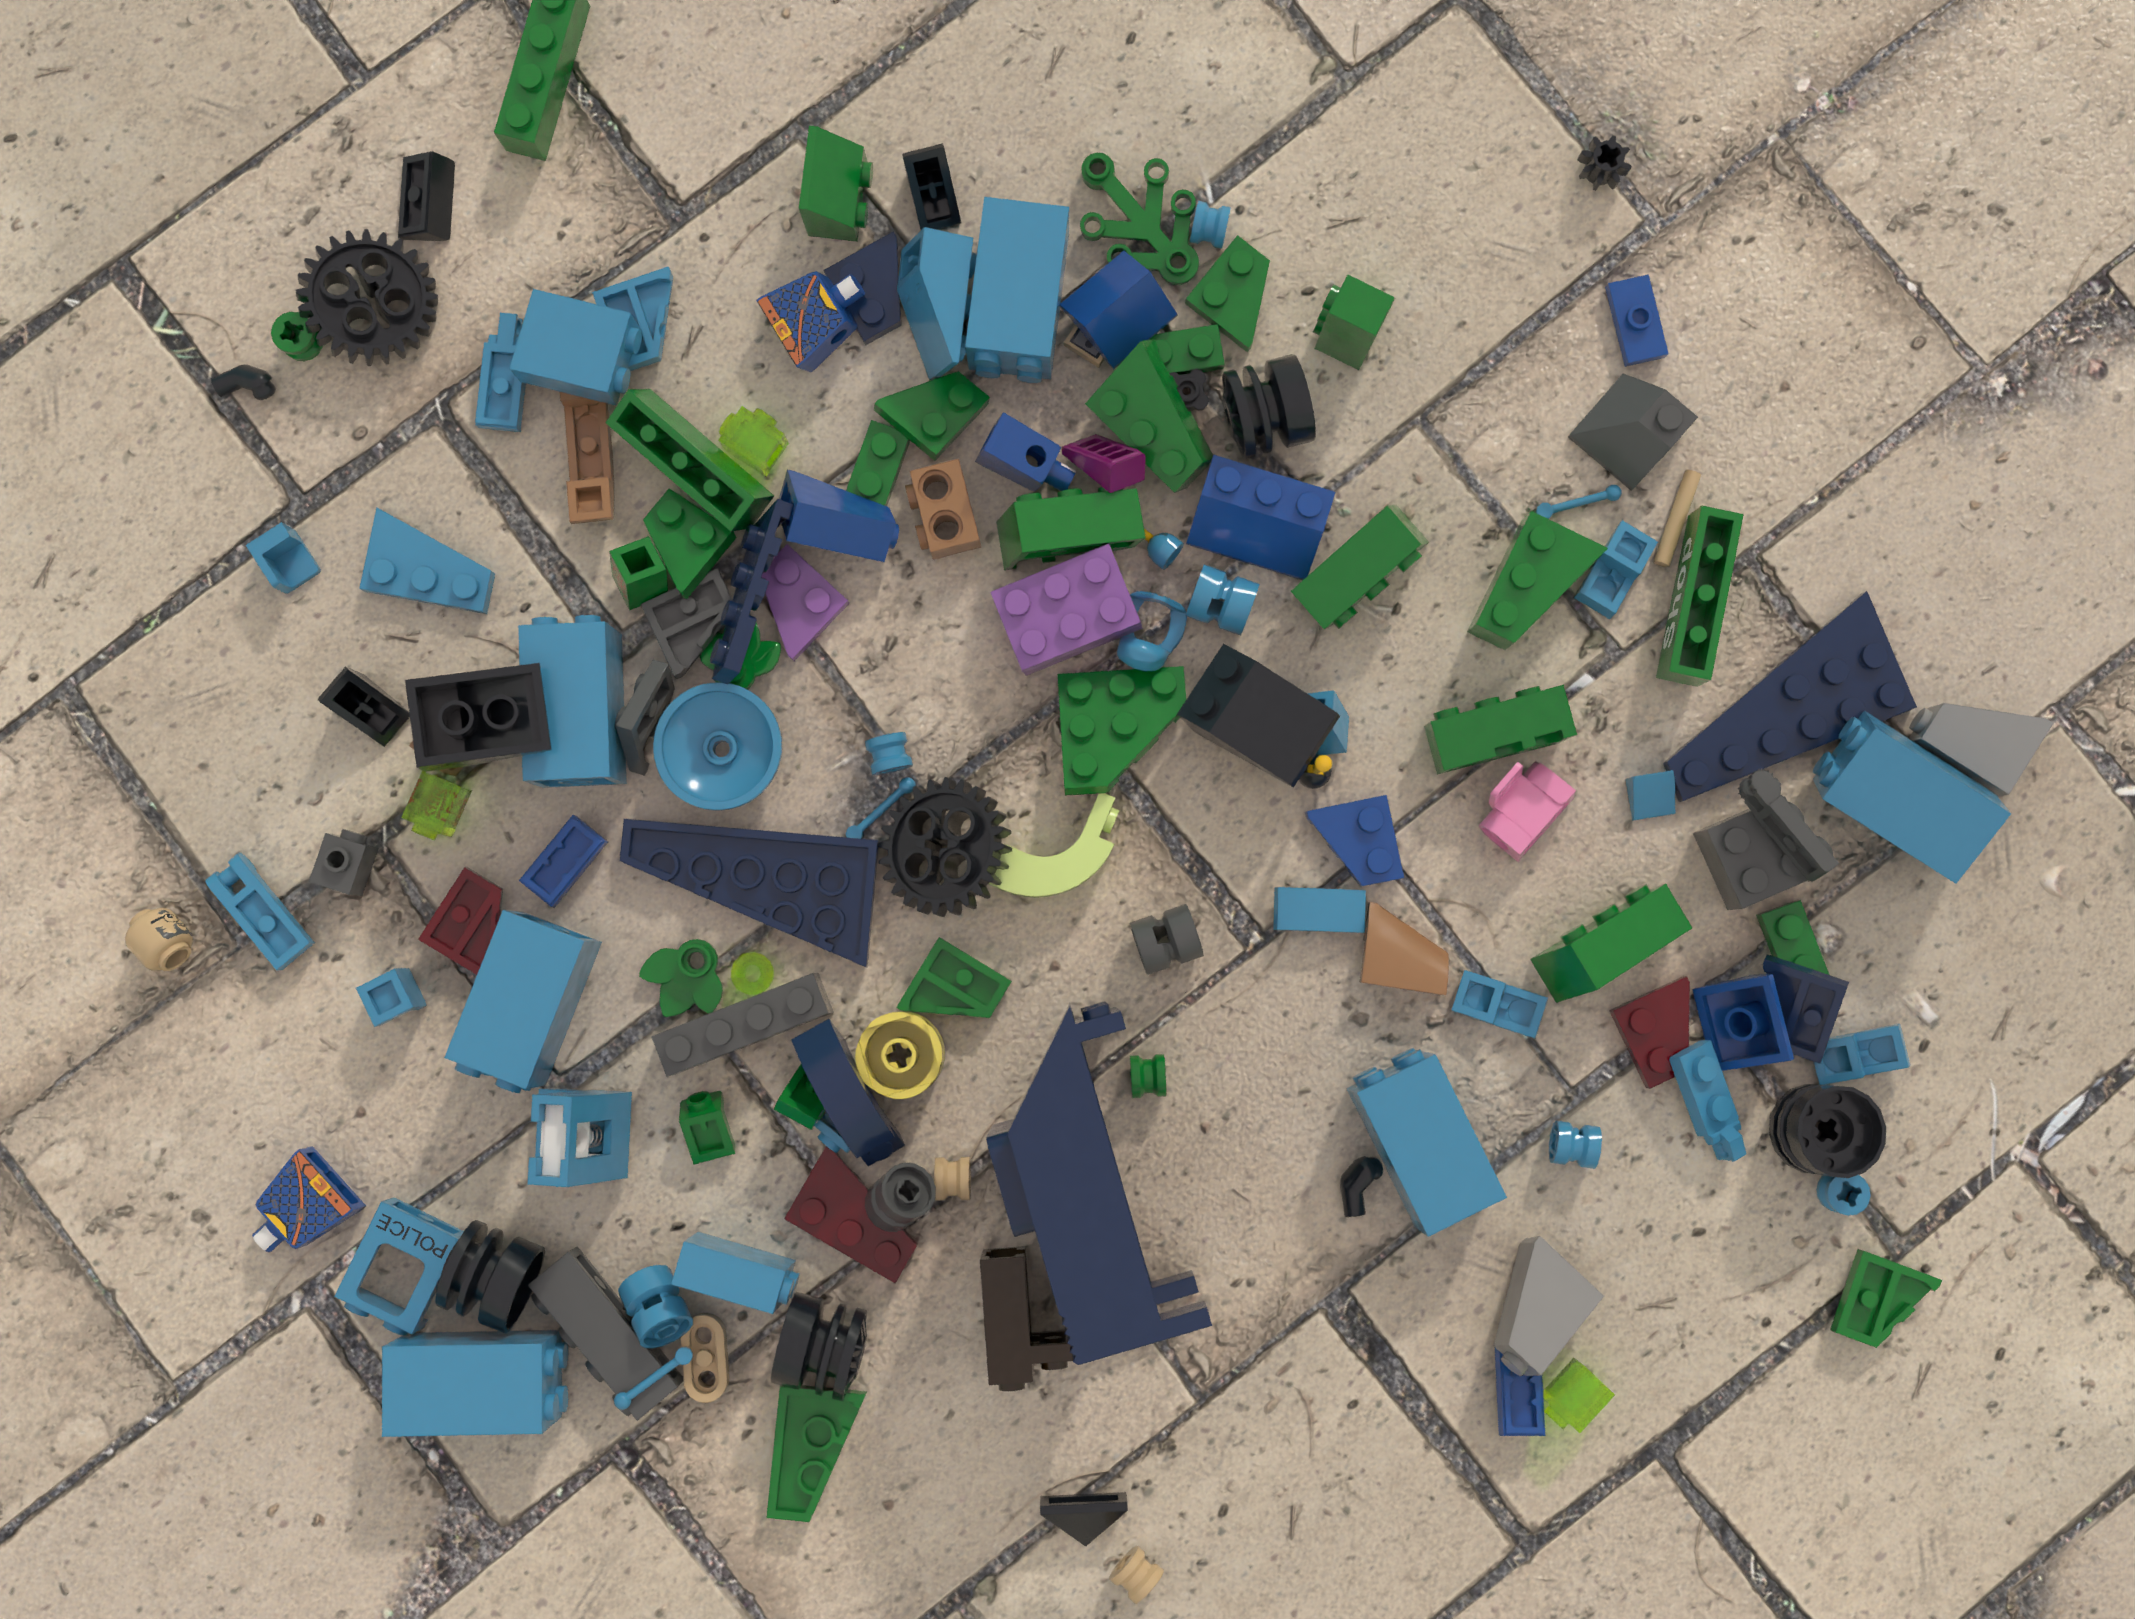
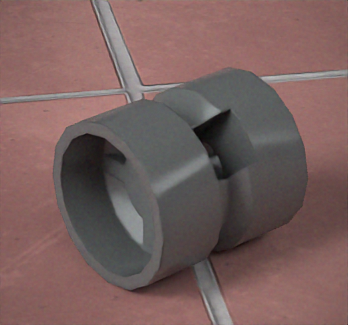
[1130,904,1204,975]
[865,1163,936,1232]

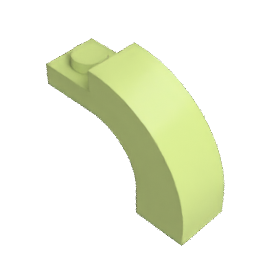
[988,793,1120,898]

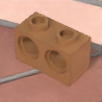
[905,459,981,560]

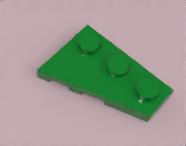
[766,1385,867,1522]

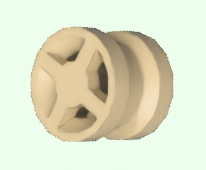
[934,1157,971,1201]
[1109,1546,1164,1604]

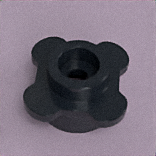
[1169,369,1209,411]

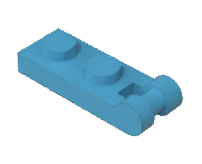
[205,852,315,970]

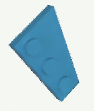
[359,507,495,614]

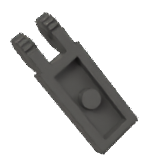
[1738,769,1839,882]

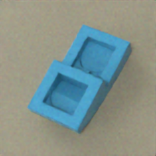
[1574,520,1658,619]
[1273,887,1366,933]
[1452,970,1548,1039]
[1814,1024,1911,1085]

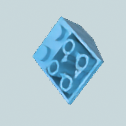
[897,227,977,380]

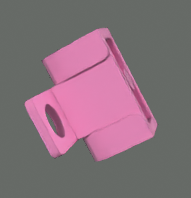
[1479,761,1576,862]

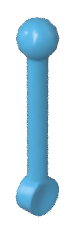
[1535,485,1622,519]
[846,777,916,839]
[614,1346,693,1410]

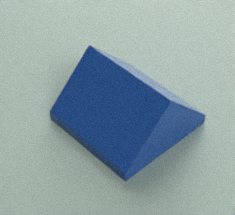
[1060,251,1178,370]
[1692,974,1794,1071]

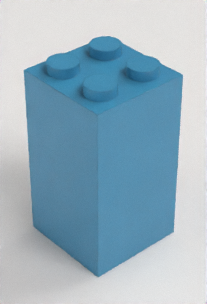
[965,197,1070,383]
[518,615,627,788]
[1813,711,2011,884]
[444,910,602,1093]
[1346,1048,1507,1237]
[382,1330,569,1437]

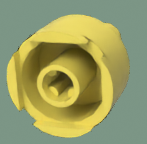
[855,1011,945,1099]

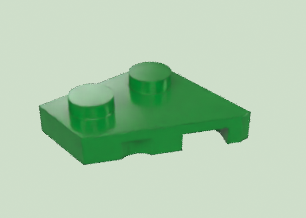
[874,371,990,461]
[643,488,737,599]
[896,937,1012,1018]

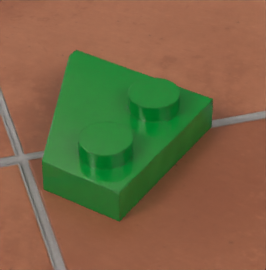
[1185,235,1270,352]
[1830,1249,1942,1348]

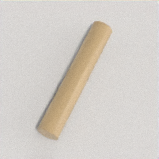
[1653,470,1701,567]

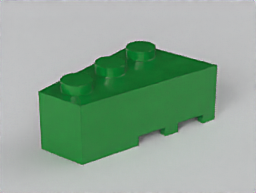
[1313,275,1395,370]
[1085,339,1213,493]
[996,487,1145,571]
[1291,505,1429,629]
[1467,511,1608,650]
[1424,684,1577,775]
[1530,884,1692,1003]

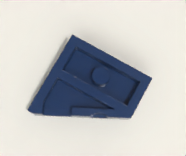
[824,231,902,346]
[1763,954,1849,1064]

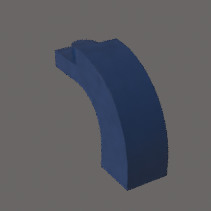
[791,1019,905,1166]

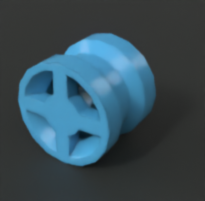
[1190,201,1231,249]
[865,732,913,775]
[1816,1175,1871,1216]

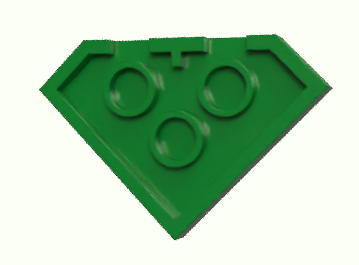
[1057,666,1186,796]

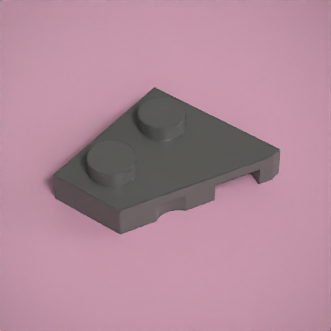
[641,568,733,679]
[615,660,675,776]

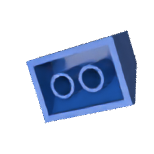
[1186,455,1336,580]

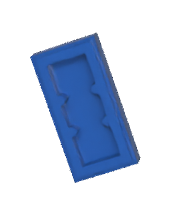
[1605,274,1669,367]
[519,815,608,908]
[1495,1348,1546,1436]

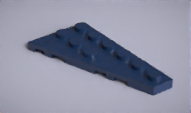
[1663,591,1917,802]
[620,819,879,968]

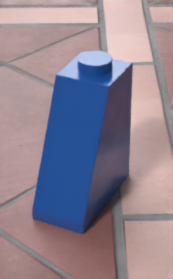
[779,469,899,562]

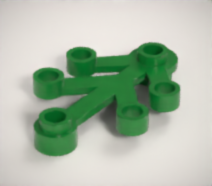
[1080,153,1199,285]

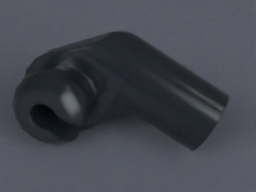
[211,364,276,400]
[1340,1156,1383,1217]

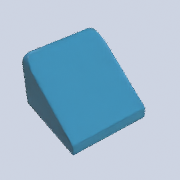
[1625,770,1676,821]

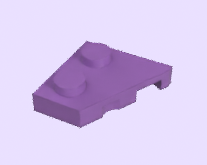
[762,544,849,661]

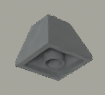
[1568,373,1698,491]

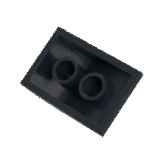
[1177,643,1340,788]
[405,663,552,772]

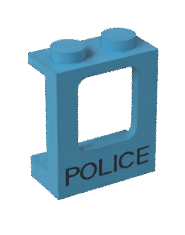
[334,1197,464,1336]

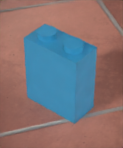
[509,289,642,406]
[671,1232,800,1314]

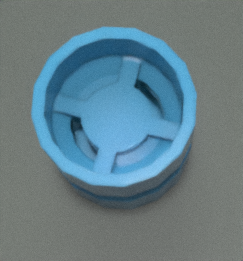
[1185,564,1260,636]
[618,1265,693,1348]

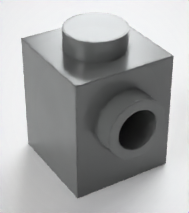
[309,829,379,896]

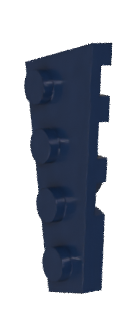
[710,499,793,684]

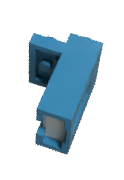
[527,1088,632,1187]

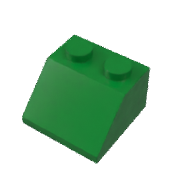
[799,126,873,242]

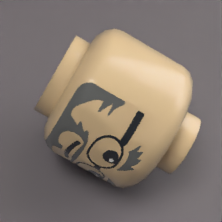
[125,908,193,971]

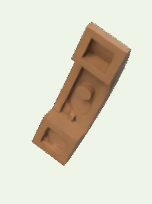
[560,392,614,524]

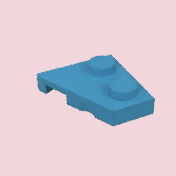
[592,266,673,371]

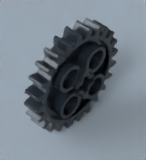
[296,229,438,366]
[878,777,1012,917]

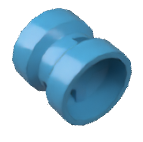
[1549,1120,1602,1169]

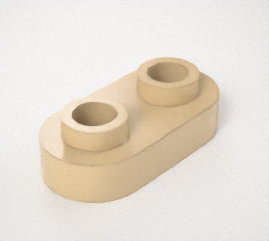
[681,1313,730,1403]

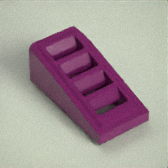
[1062,434,1146,493]

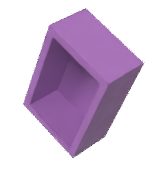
[990,544,1143,676]

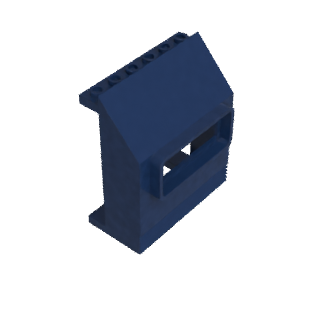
[986,1001,1212,1365]

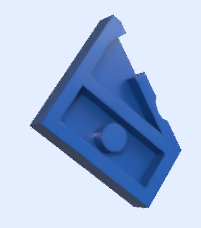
[1305,795,1404,887]

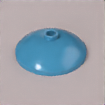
[653,682,782,811]

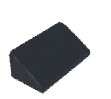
[398,151,455,241]

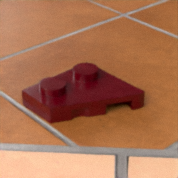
[418,866,503,975]
[1609,976,1690,1089]

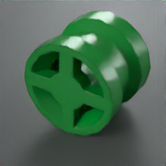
[271,312,323,362]
[1130,1054,1167,1098]

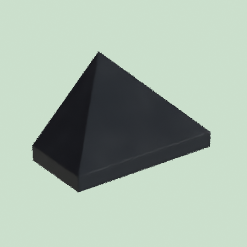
[1040,1492,1128,1546]

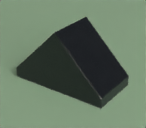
[902,143,962,230]
[318,666,410,747]

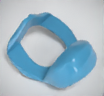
[1117,591,1187,671]

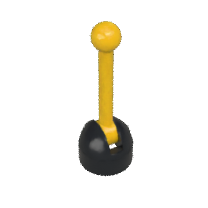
[1299,754,1332,789]

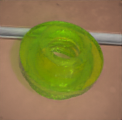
[731,952,774,995]

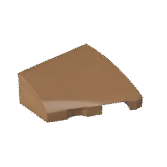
[1359,902,1449,995]

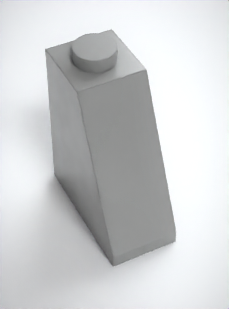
[1909,703,2053,797]
[1494,1236,1604,1376]

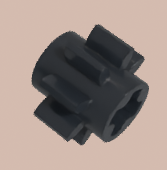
[1577,135,1632,191]

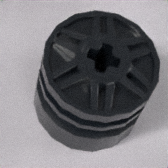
[1222,354,1316,459]
[1769,1084,1886,1178]
[435,1220,545,1334]
[771,1292,867,1401]

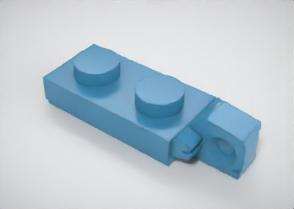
[475,312,526,432]
[1669,1040,1747,1162]

